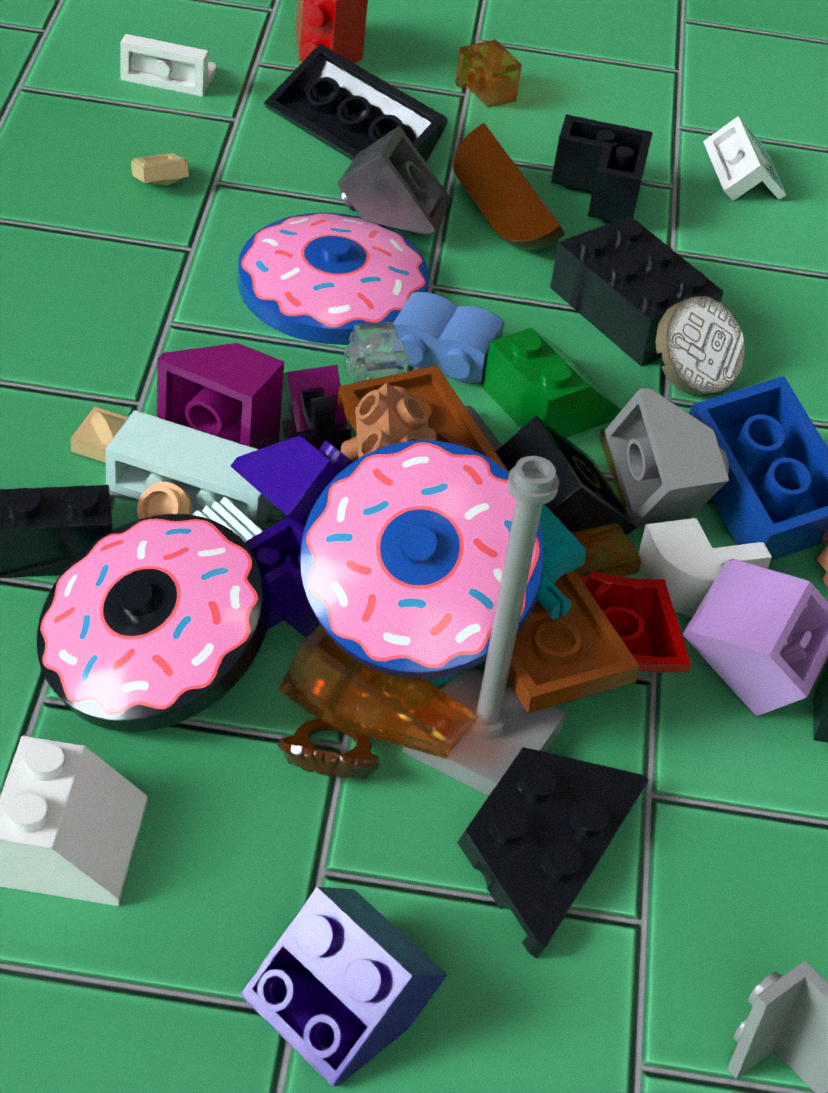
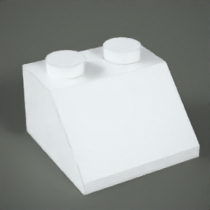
[0,736,148,906]

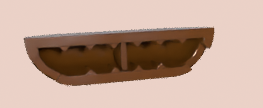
[454,123,565,251]

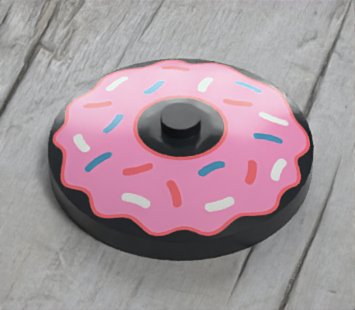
[37,514,270,732]

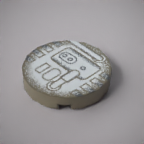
[655,296,745,396]

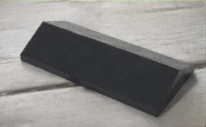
[264,44,448,162]

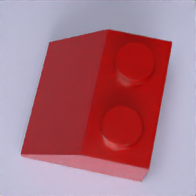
[295,0,368,64]

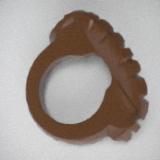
[278,718,380,779]

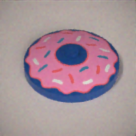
[238,213,429,345]
[300,440,544,679]

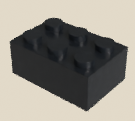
[550,216,724,366]

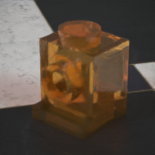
[455,39,522,108]

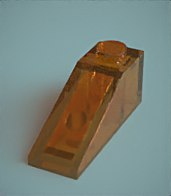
[279,625,478,759]

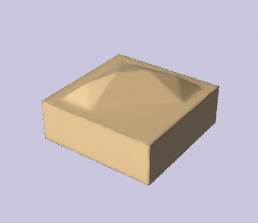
[131,153,189,186]
[71,406,129,463]

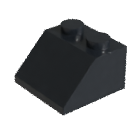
[496,416,637,544]
[0,485,112,578]

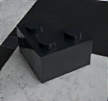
[551,114,653,223]

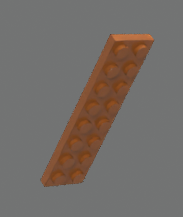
[338,365,640,713]

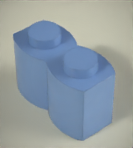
[388,292,504,383]

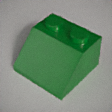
[483,328,621,438]

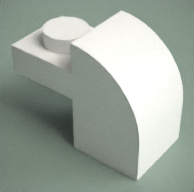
[636,518,772,617]

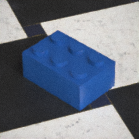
[689,376,828,561]

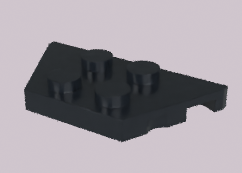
[457,747,649,959]

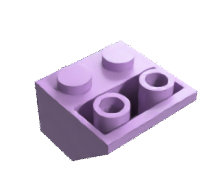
[682,559,828,716]

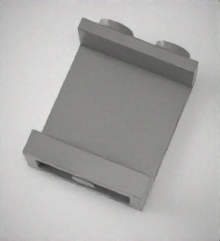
[727,960,828,1093]

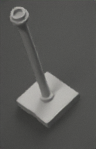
[402,456,566,796]

